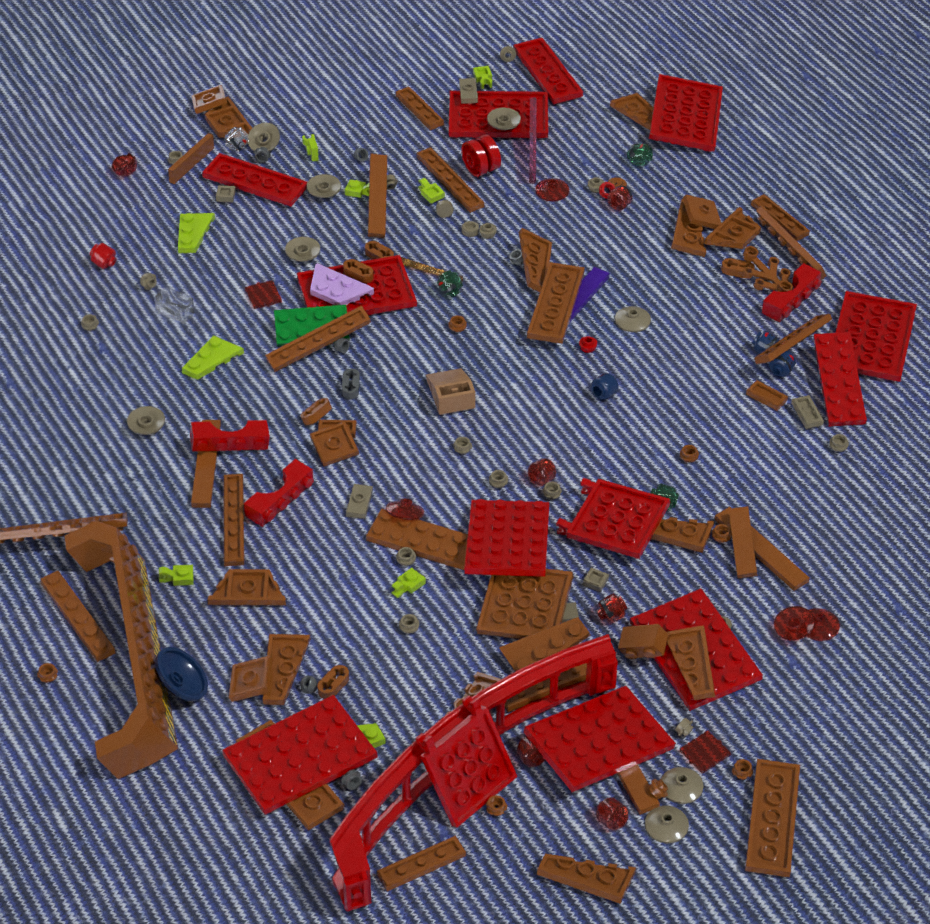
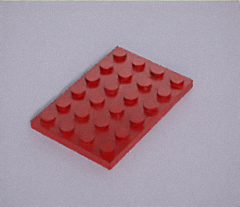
[649,74,723,152]
[449,91,548,138]
[297,255,417,315]
[835,291,917,382]
[464,499,549,577]
[630,589,763,711]
[523,686,676,792]
[222,695,378,815]

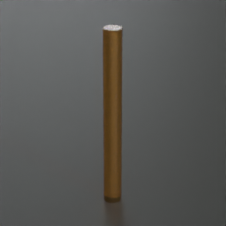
[401,257,463,283]

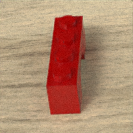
[762,263,822,323]
[190,420,270,452]
[244,459,314,527]

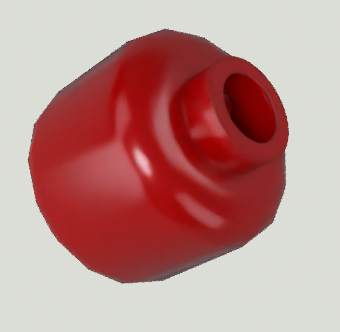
[89,243,117,269]

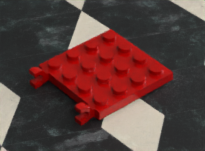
[556,478,670,559]
[415,696,518,828]

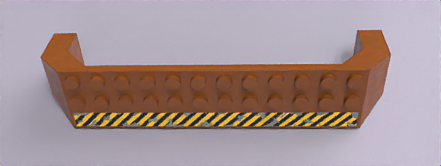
[64,521,178,779]

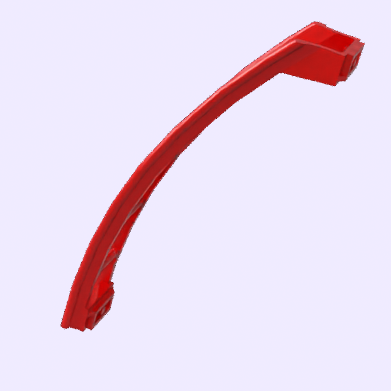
[329,634,618,912]

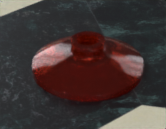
[536,178,569,202]
[386,498,425,520]
[774,606,815,641]
[799,608,840,641]

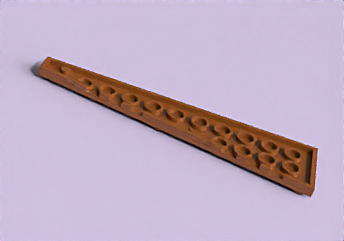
[0,512,128,544]

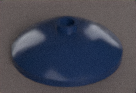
[155,647,208,701]

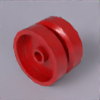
[461,134,501,177]

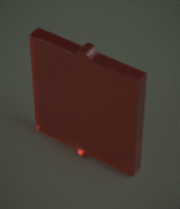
[245,280,282,309]
[680,731,731,774]

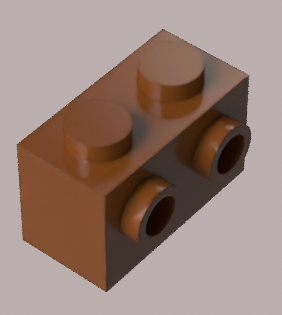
[618,624,668,659]

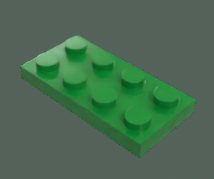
[274,305,350,347]

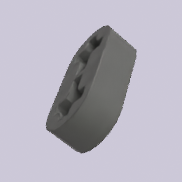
[342,368,360,400]

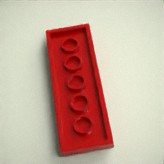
[513,37,583,104]
[202,153,307,207]
[813,332,867,427]

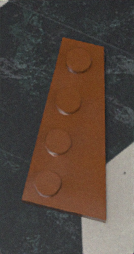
[263,634,311,705]

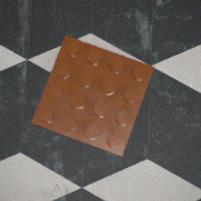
[476,569,574,639]

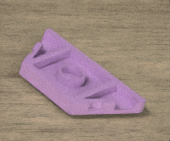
[310,263,374,305]

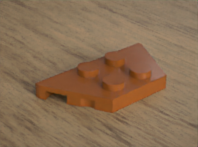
[204,96,252,138]
[705,207,761,249]
[208,569,286,605]

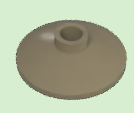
[487,108,521,130]
[247,123,280,151]
[307,174,341,198]
[285,237,320,261]
[615,306,651,332]
[127,406,165,435]
[661,767,703,804]
[645,806,689,843]

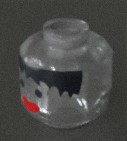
[224,127,249,152]

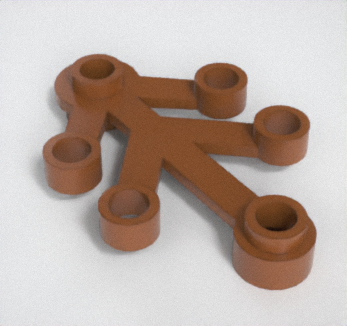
[742,246,793,292]

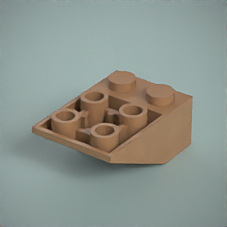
[425,368,475,415]

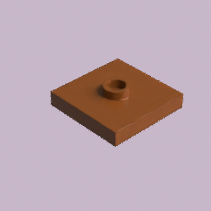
[191,85,227,114]
[683,194,721,229]
[310,421,359,467]
[229,655,273,702]

